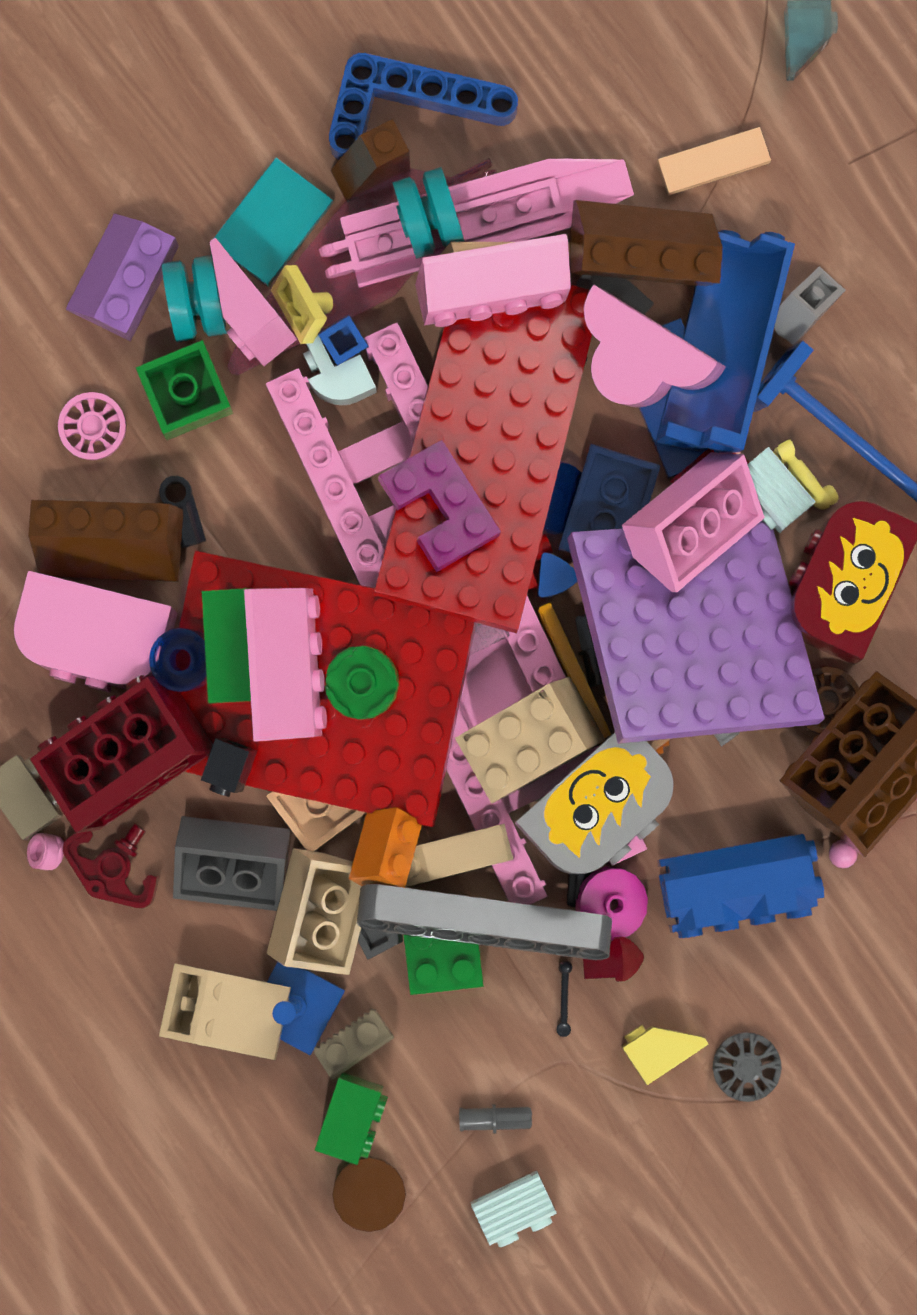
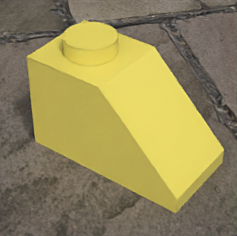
[621,1025,709,1085]

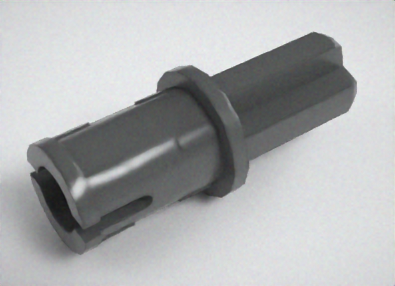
[459,1104,532,1134]

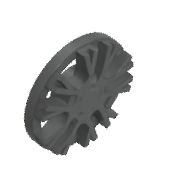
[712,1032,782,1102]

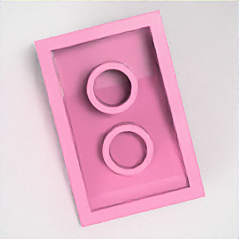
[210,238,297,366]

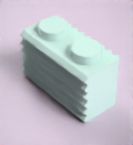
[747,447,816,533]
[471,1171,557,1248]

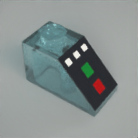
[784,0,838,81]

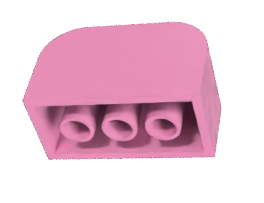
[14,571,178,692]

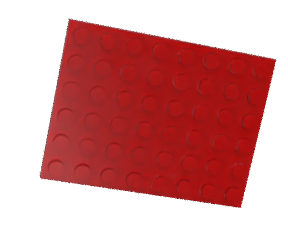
[169,551,476,827]

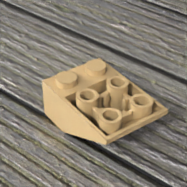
[159,964,291,1060]

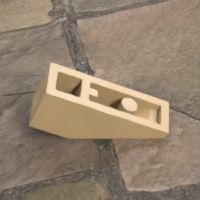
[405,824,513,887]

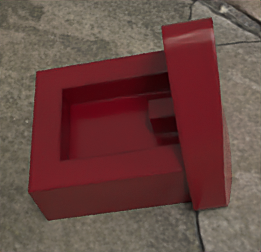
[583,936,644,982]

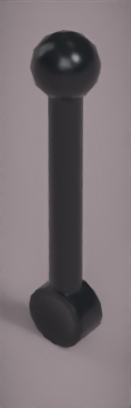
[556,960,573,1037]

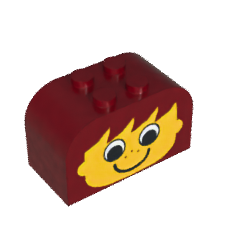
[788,501,917,665]

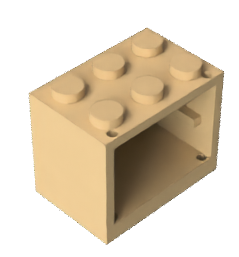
[455,677,606,803]

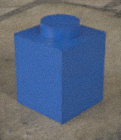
[318,314,369,366]

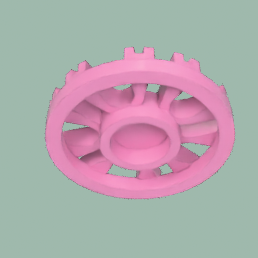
[58,392,126,460]

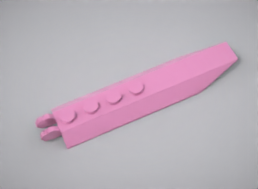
[319,159,634,288]

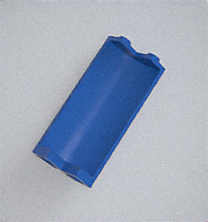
[656,230,795,453]

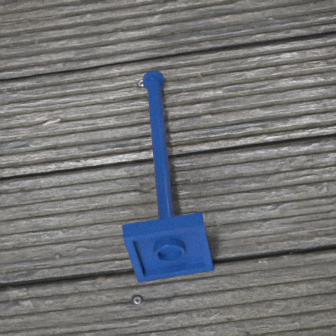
[753,341,917,502]
[267,962,345,1056]

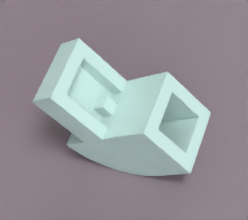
[303,335,377,405]

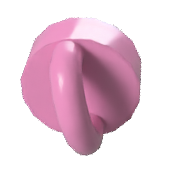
[27,833,64,870]

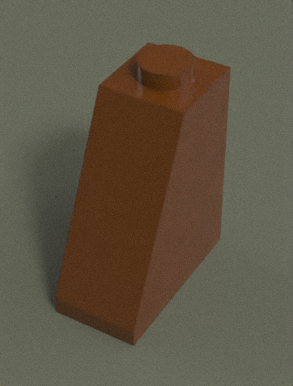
[331,119,411,203]

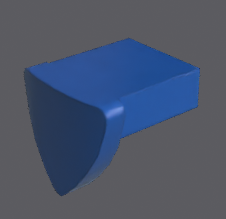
[537,553,578,598]

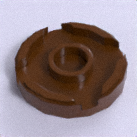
[332,1157,406,1232]

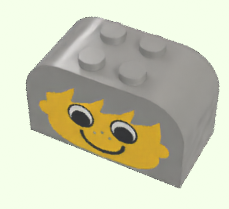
[515,733,673,874]

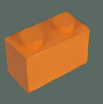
[349,807,422,888]

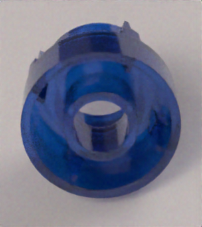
[149,628,207,692]

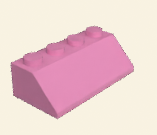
[415,234,571,327]
[622,452,765,592]

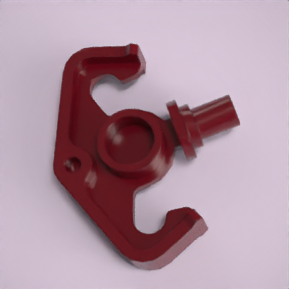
[62,823,160,908]

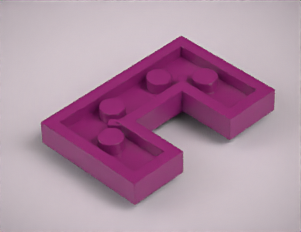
[378,440,501,572]

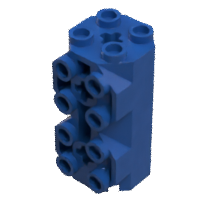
[657,834,824,939]

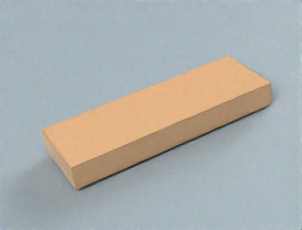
[657,127,771,196]

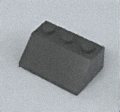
[173,816,291,911]

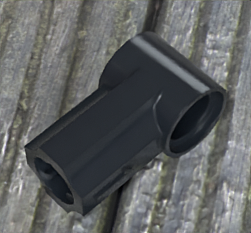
[159,475,206,549]

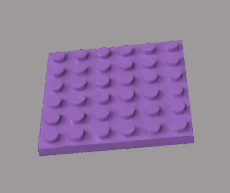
[567,521,825,744]

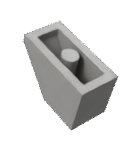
[774,266,846,345]

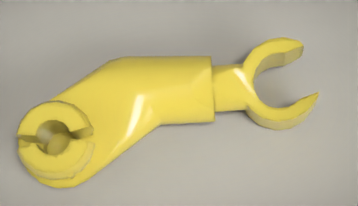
[773,439,839,510]

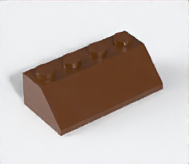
[569,200,723,286]
[28,500,183,582]

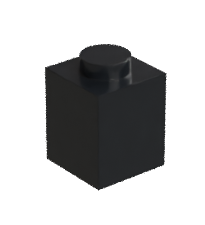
[201,738,258,797]

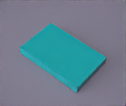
[212,158,334,287]

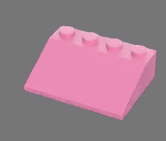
[244,588,327,741]

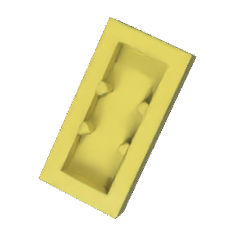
[271,265,333,344]

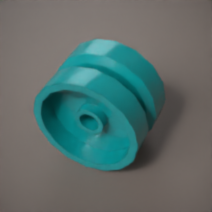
[392,167,465,259]
[162,255,227,342]

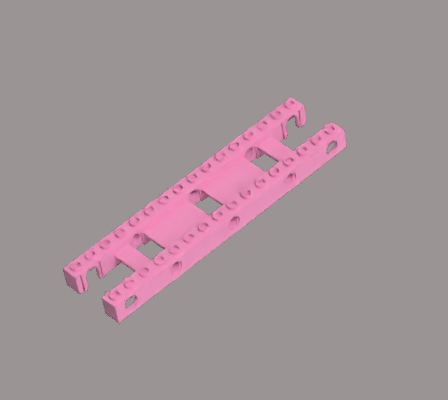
[266,322,647,905]

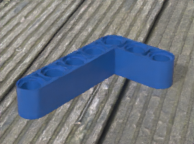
[329,53,518,160]

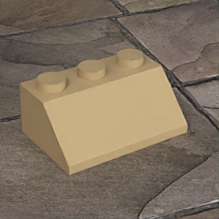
[267,848,362,975]

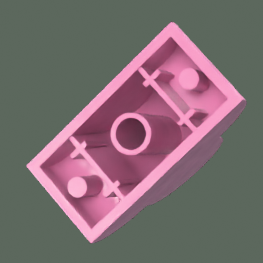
[584,285,726,407]

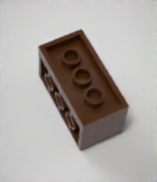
[779,671,917,857]

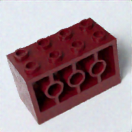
[30,675,213,833]

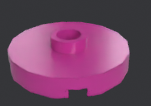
[575,867,648,940]

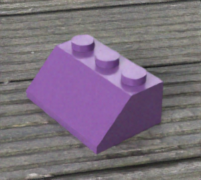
[66,214,179,342]

